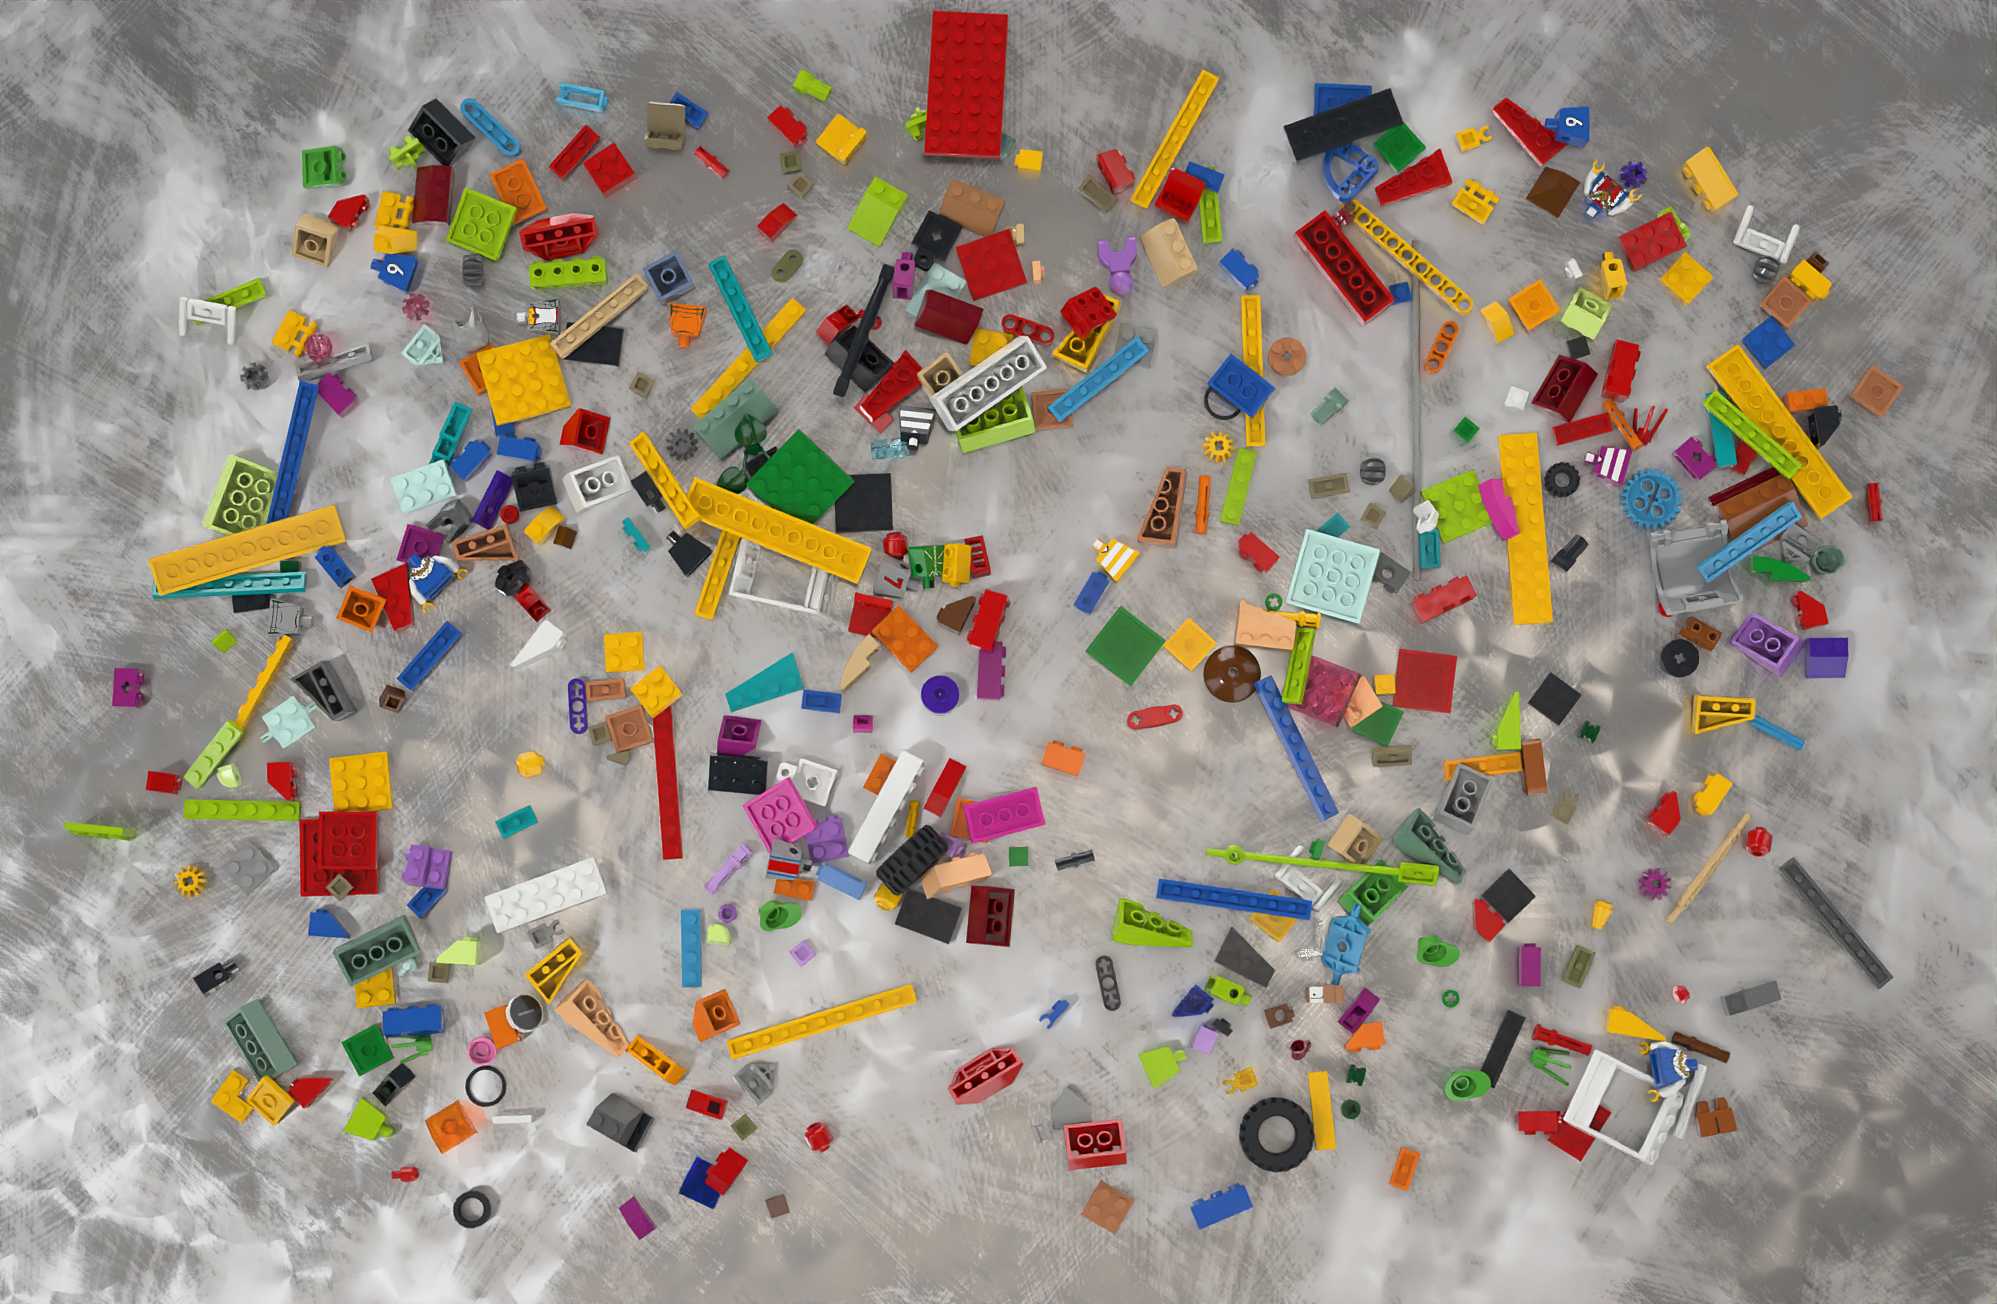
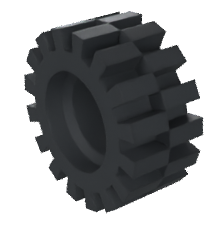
[1544,462,1580,498]

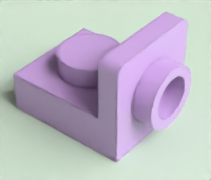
[940,832,967,859]

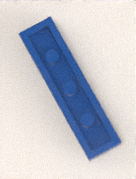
[396,621,462,692]

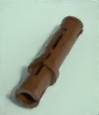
[1671,1031,1730,1064]

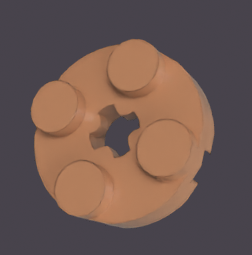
[1268,338,1306,377]

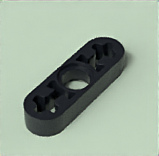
[1095,955,1121,1011]

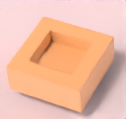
[1032,261,1045,284]

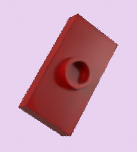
[1730,440,1757,475]

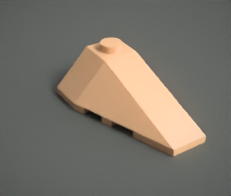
[555,978,629,1058]

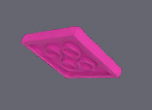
[743,777,818,854]

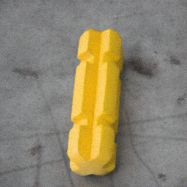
[905,800,920,838]

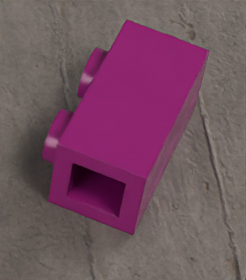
[1519,943,1541,986]

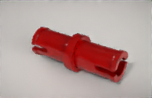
[693,145,730,179]
[1867,482,1883,522]

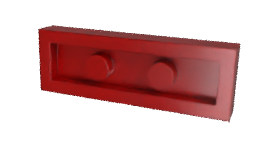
[548,125,601,180]
[1552,412,1613,446]

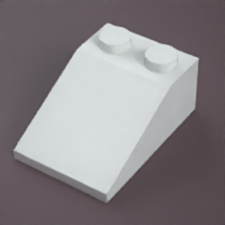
[562,455,634,513]
[510,619,568,670]

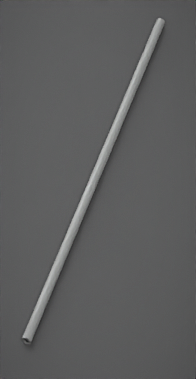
[1412,240,1421,581]

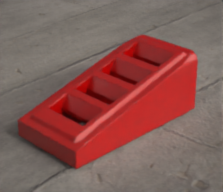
[964,535,991,579]

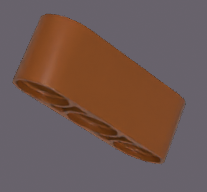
[1520,738,1547,796]

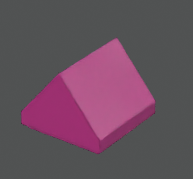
[853,715,873,733]

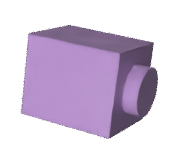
[1191,1024,1219,1055]

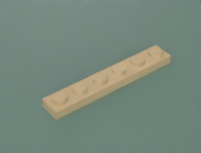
[550,273,649,360]

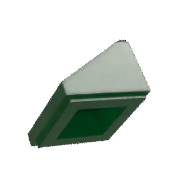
[280,560,301,573]

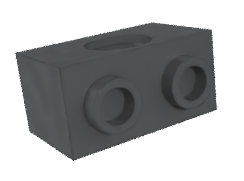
[1372,551,1412,593]

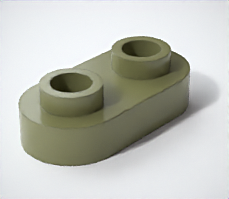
[771,250,803,284]

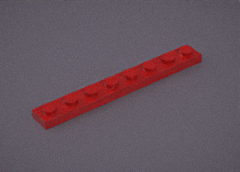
[653,705,683,860]

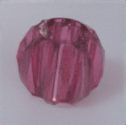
[402,293,430,321]
[304,333,333,362]

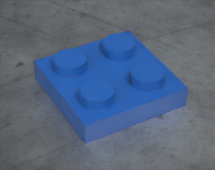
[1741,316,1795,370]

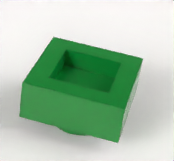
[1452,417,1480,444]
[1309,839,1326,860]
[1009,847,1029,867]

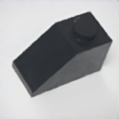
[373,1063,415,1107]

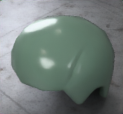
[1812,545,1844,574]

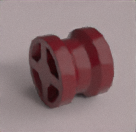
[1331,206,1355,229]

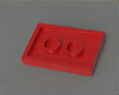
[1619,212,1687,271]
[1547,1102,1612,1162]

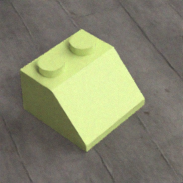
[1560,286,1612,340]
[436,937,482,965]

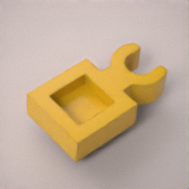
[1456,126,1492,152]

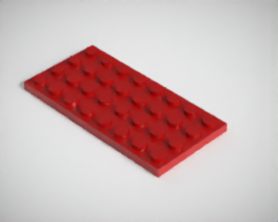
[924,11,1008,159]

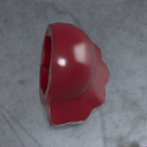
[1290,1040,1311,1061]

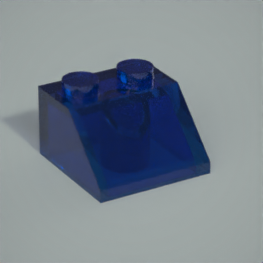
[1170,985,1214,1017]
[678,1157,721,1210]

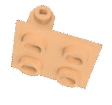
[1333,676,1383,728]

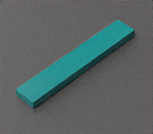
[708,255,773,363]

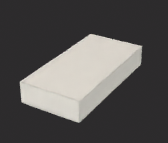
[493,1115,534,1124]

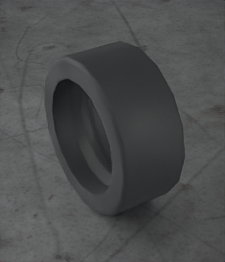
[453,1191,491,1228]

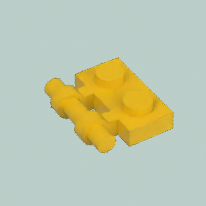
[1451,178,1500,225]
[374,191,414,229]
[271,309,318,358]

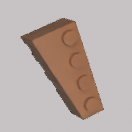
[1137,467,1187,548]

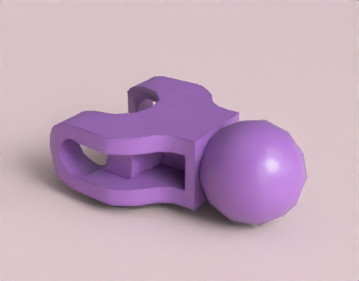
[1098,235,1137,294]

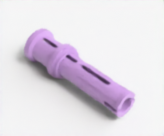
[704,842,754,895]

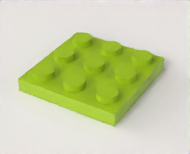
[445,187,518,261]
[1420,469,1492,544]
[64,822,137,841]

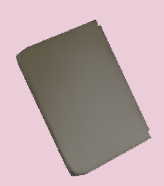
[1389,474,1416,504]
[606,751,631,766]

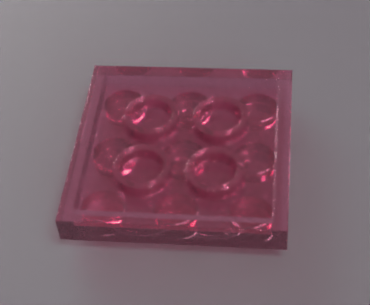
[1287,655,1361,727]

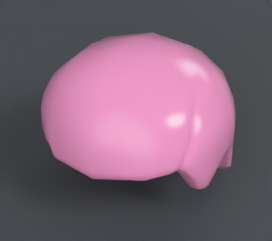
[467,1036,497,1066]

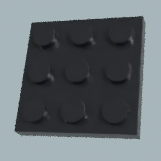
[835,473,893,533]

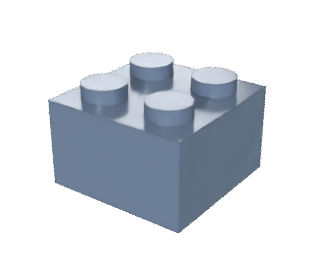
[643,251,696,306]

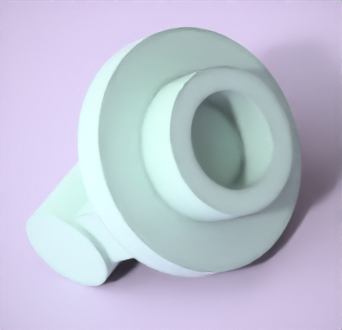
[397,958,417,976]

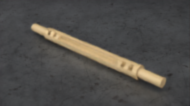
[1665,813,1752,925]

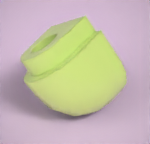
[216,762,242,788]
[706,923,731,945]

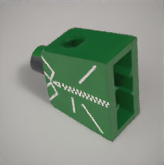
[908,545,944,588]

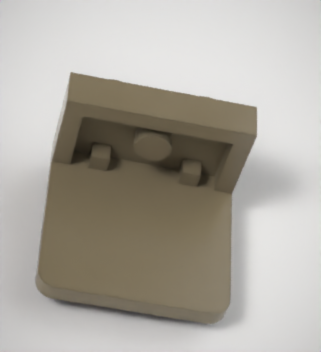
[644,102,686,150]

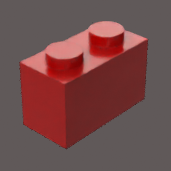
[704,1147,748,1196]

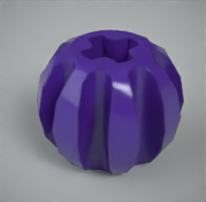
[1620,160,1648,188]

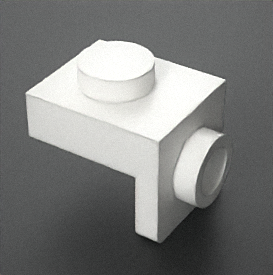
[1413,500,1439,534]

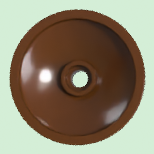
[1203,645,1261,703]

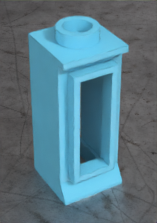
[556,82,608,113]

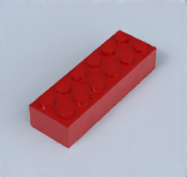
[1293,210,1395,326]

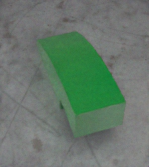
[1749,556,1810,583]

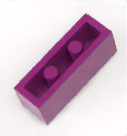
[977,641,1006,701]

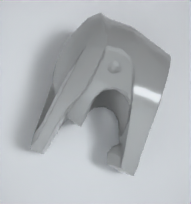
[452,307,489,352]

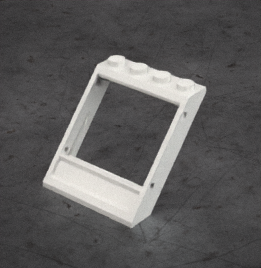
[729,538,839,618]
[1563,1049,1684,1166]

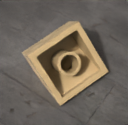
[292,213,340,267]
[916,351,963,398]
[1327,814,1383,864]

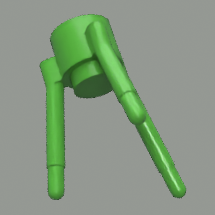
[391,1035,433,1064]
[1530,1047,1572,1086]

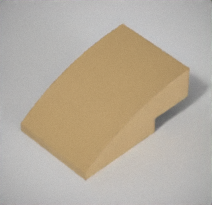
[840,634,881,693]

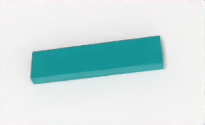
[1706,391,1737,468]

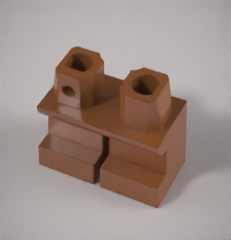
[1678,616,1722,652]
[1694,1097,1738,1138]

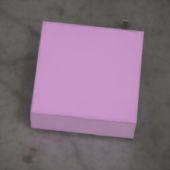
[789,940,816,967]

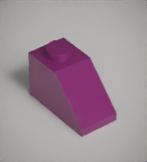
[1338,988,1380,1034]
[619,1196,657,1240]

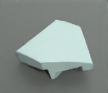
[401,324,443,366]

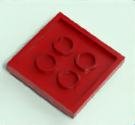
[955,229,1027,301]
[1392,649,1457,714]
[318,811,378,870]

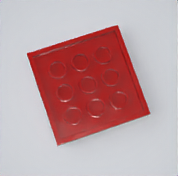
[299,819,379,897]

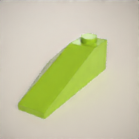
[1112,898,1193,947]

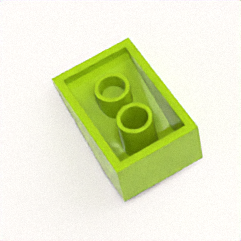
[847,176,909,248]

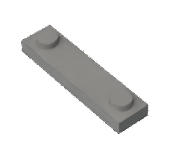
[296,344,373,382]

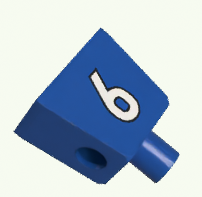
[1545,106,1590,147]
[371,253,419,295]

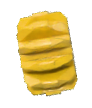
[1202,431,1235,464]
[173,865,207,898]

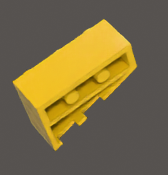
[1691,694,1756,734]
[524,936,582,1004]

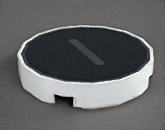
[506,994,543,1033]

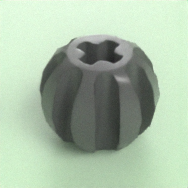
[1752,255,1780,284]
[240,362,269,391]
[1360,457,1386,486]

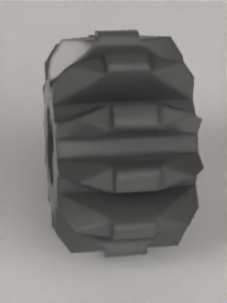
[462,254,483,286]
[666,429,698,461]

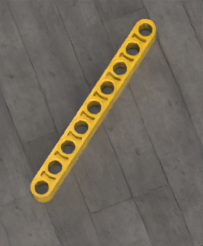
[1341,199,1473,316]

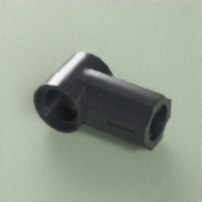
[1551,534,1589,573]

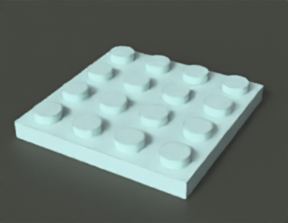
[1286,529,1381,624]

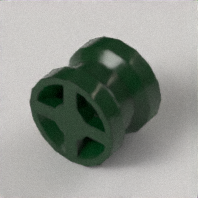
[1578,720,1600,744]
[1346,1064,1366,1087]
[1340,1099,1361,1119]

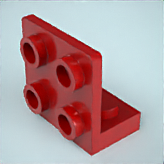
[848,592,894,638]

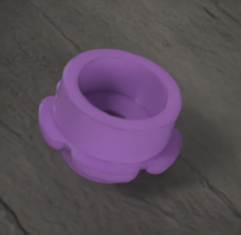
[718,904,737,923]

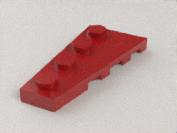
[1491,97,1568,167]
[1374,149,1453,207]
[860,349,923,422]

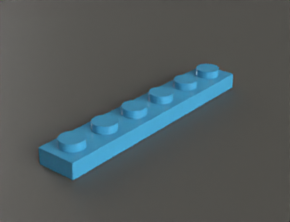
[1048,336,1149,423]
[1695,500,1802,583]

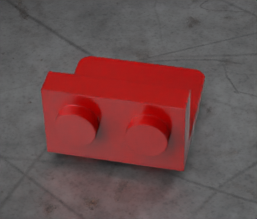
[1154,168,1206,222]
[1060,287,1117,341]

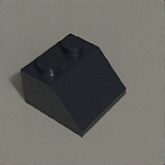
[1807,405,1842,450]

